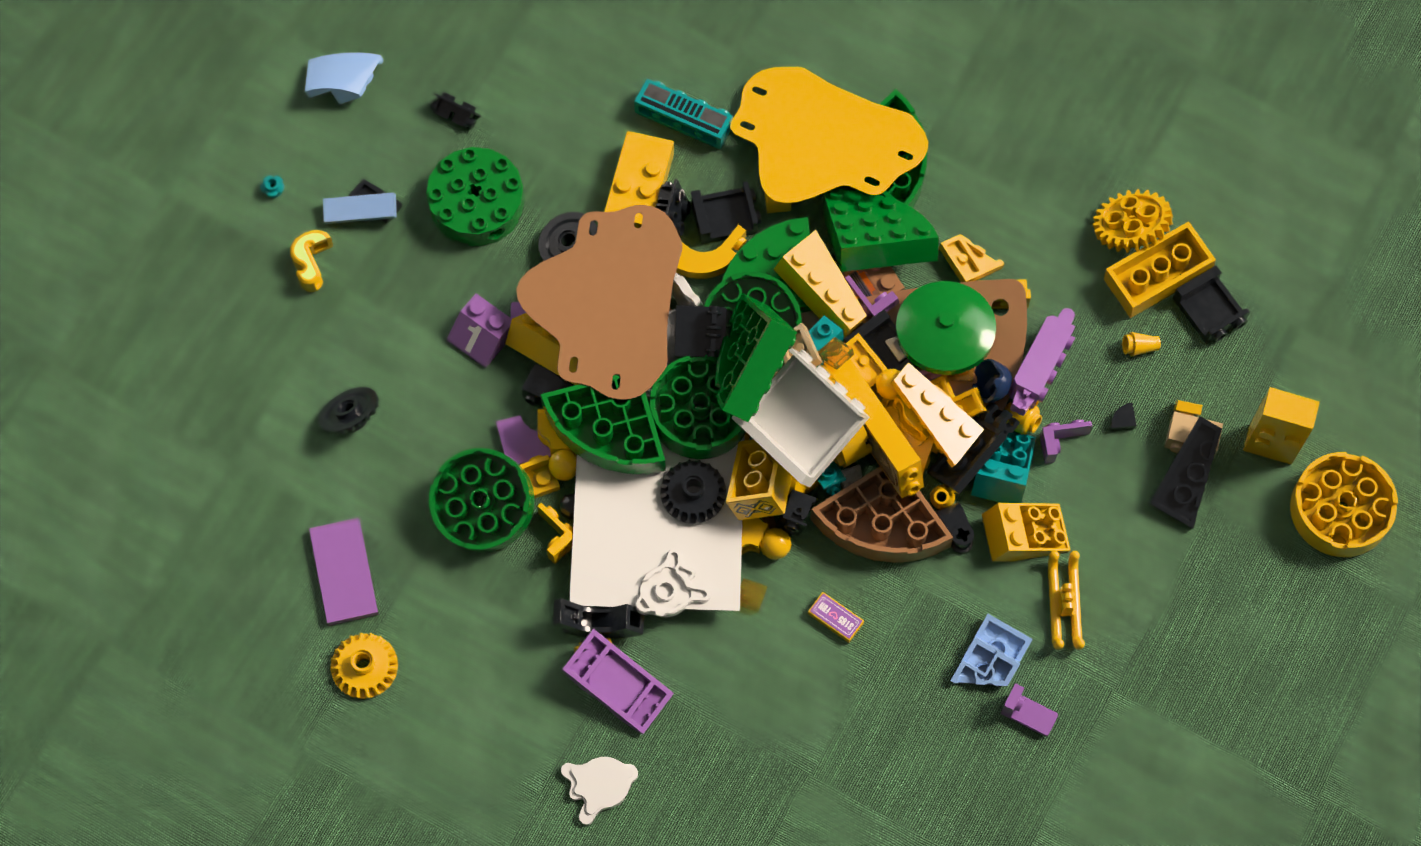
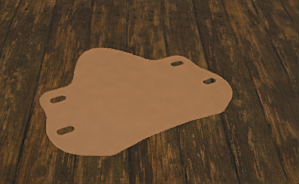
[516,205,682,399]

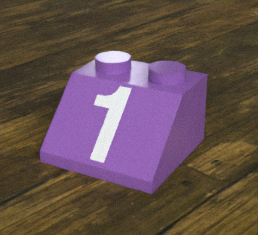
[447,294,512,368]

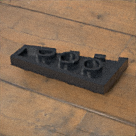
[1149,416,1222,529]

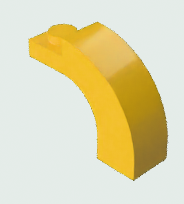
[676,225,747,279]

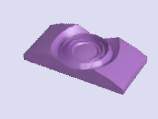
[562,629,674,734]

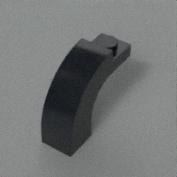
[553,598,644,639]

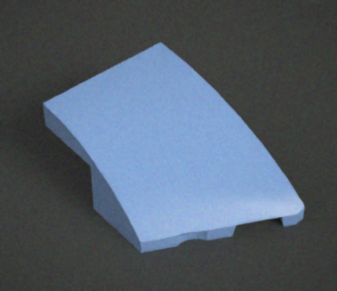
[305,53,383,104]
[950,613,1033,686]

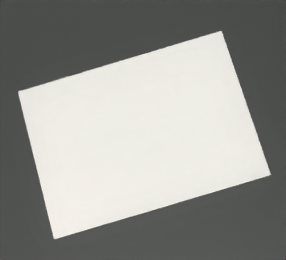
[570,389,745,611]

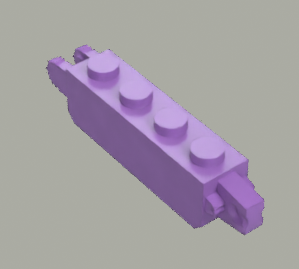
[1008,308,1075,416]

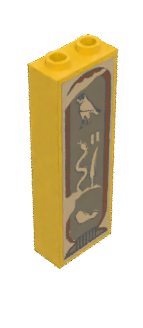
[823,352,924,498]

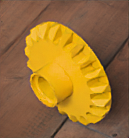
[330,633,398,699]

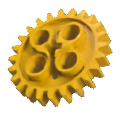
[1093,189,1173,253]

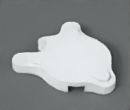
[672,273,703,306]
[635,549,711,617]
[561,757,638,826]

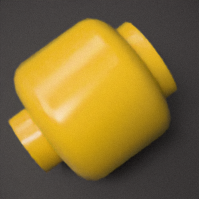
[1005,402,1042,435]

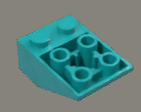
[971,432,1036,503]

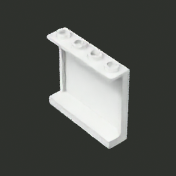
[732,348,870,487]

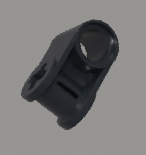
[936,502,974,554]

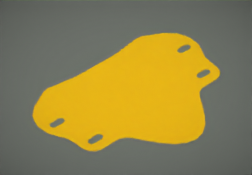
[730,67,929,203]

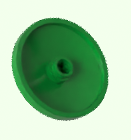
[896,281,996,375]

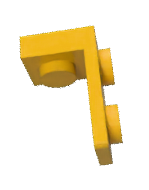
[537,503,573,564]

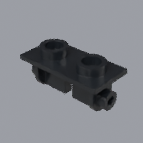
[430,91,482,129]

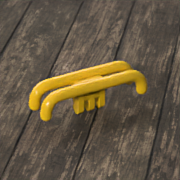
[1048,551,1085,650]

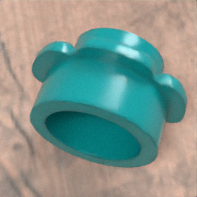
[260,175,285,198]

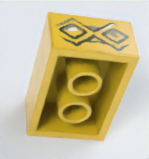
[726,439,792,520]

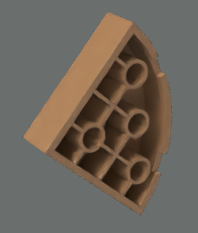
[810,467,953,563]

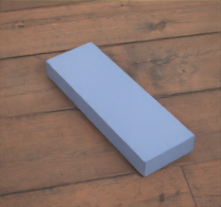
[323,192,397,224]

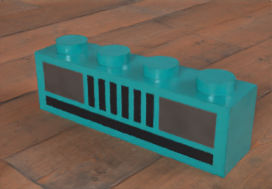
[634,79,733,149]

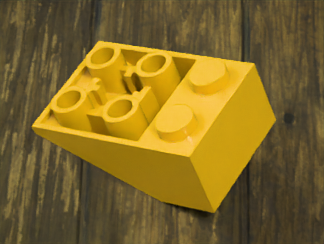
[982,503,1071,561]

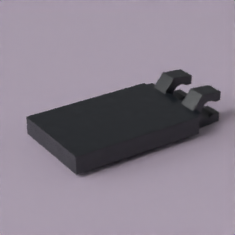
[927,403,1020,494]

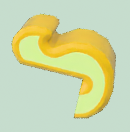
[290,230,333,292]

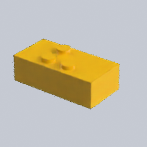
[604,131,674,228]
[1104,221,1216,318]
[1243,387,1320,465]

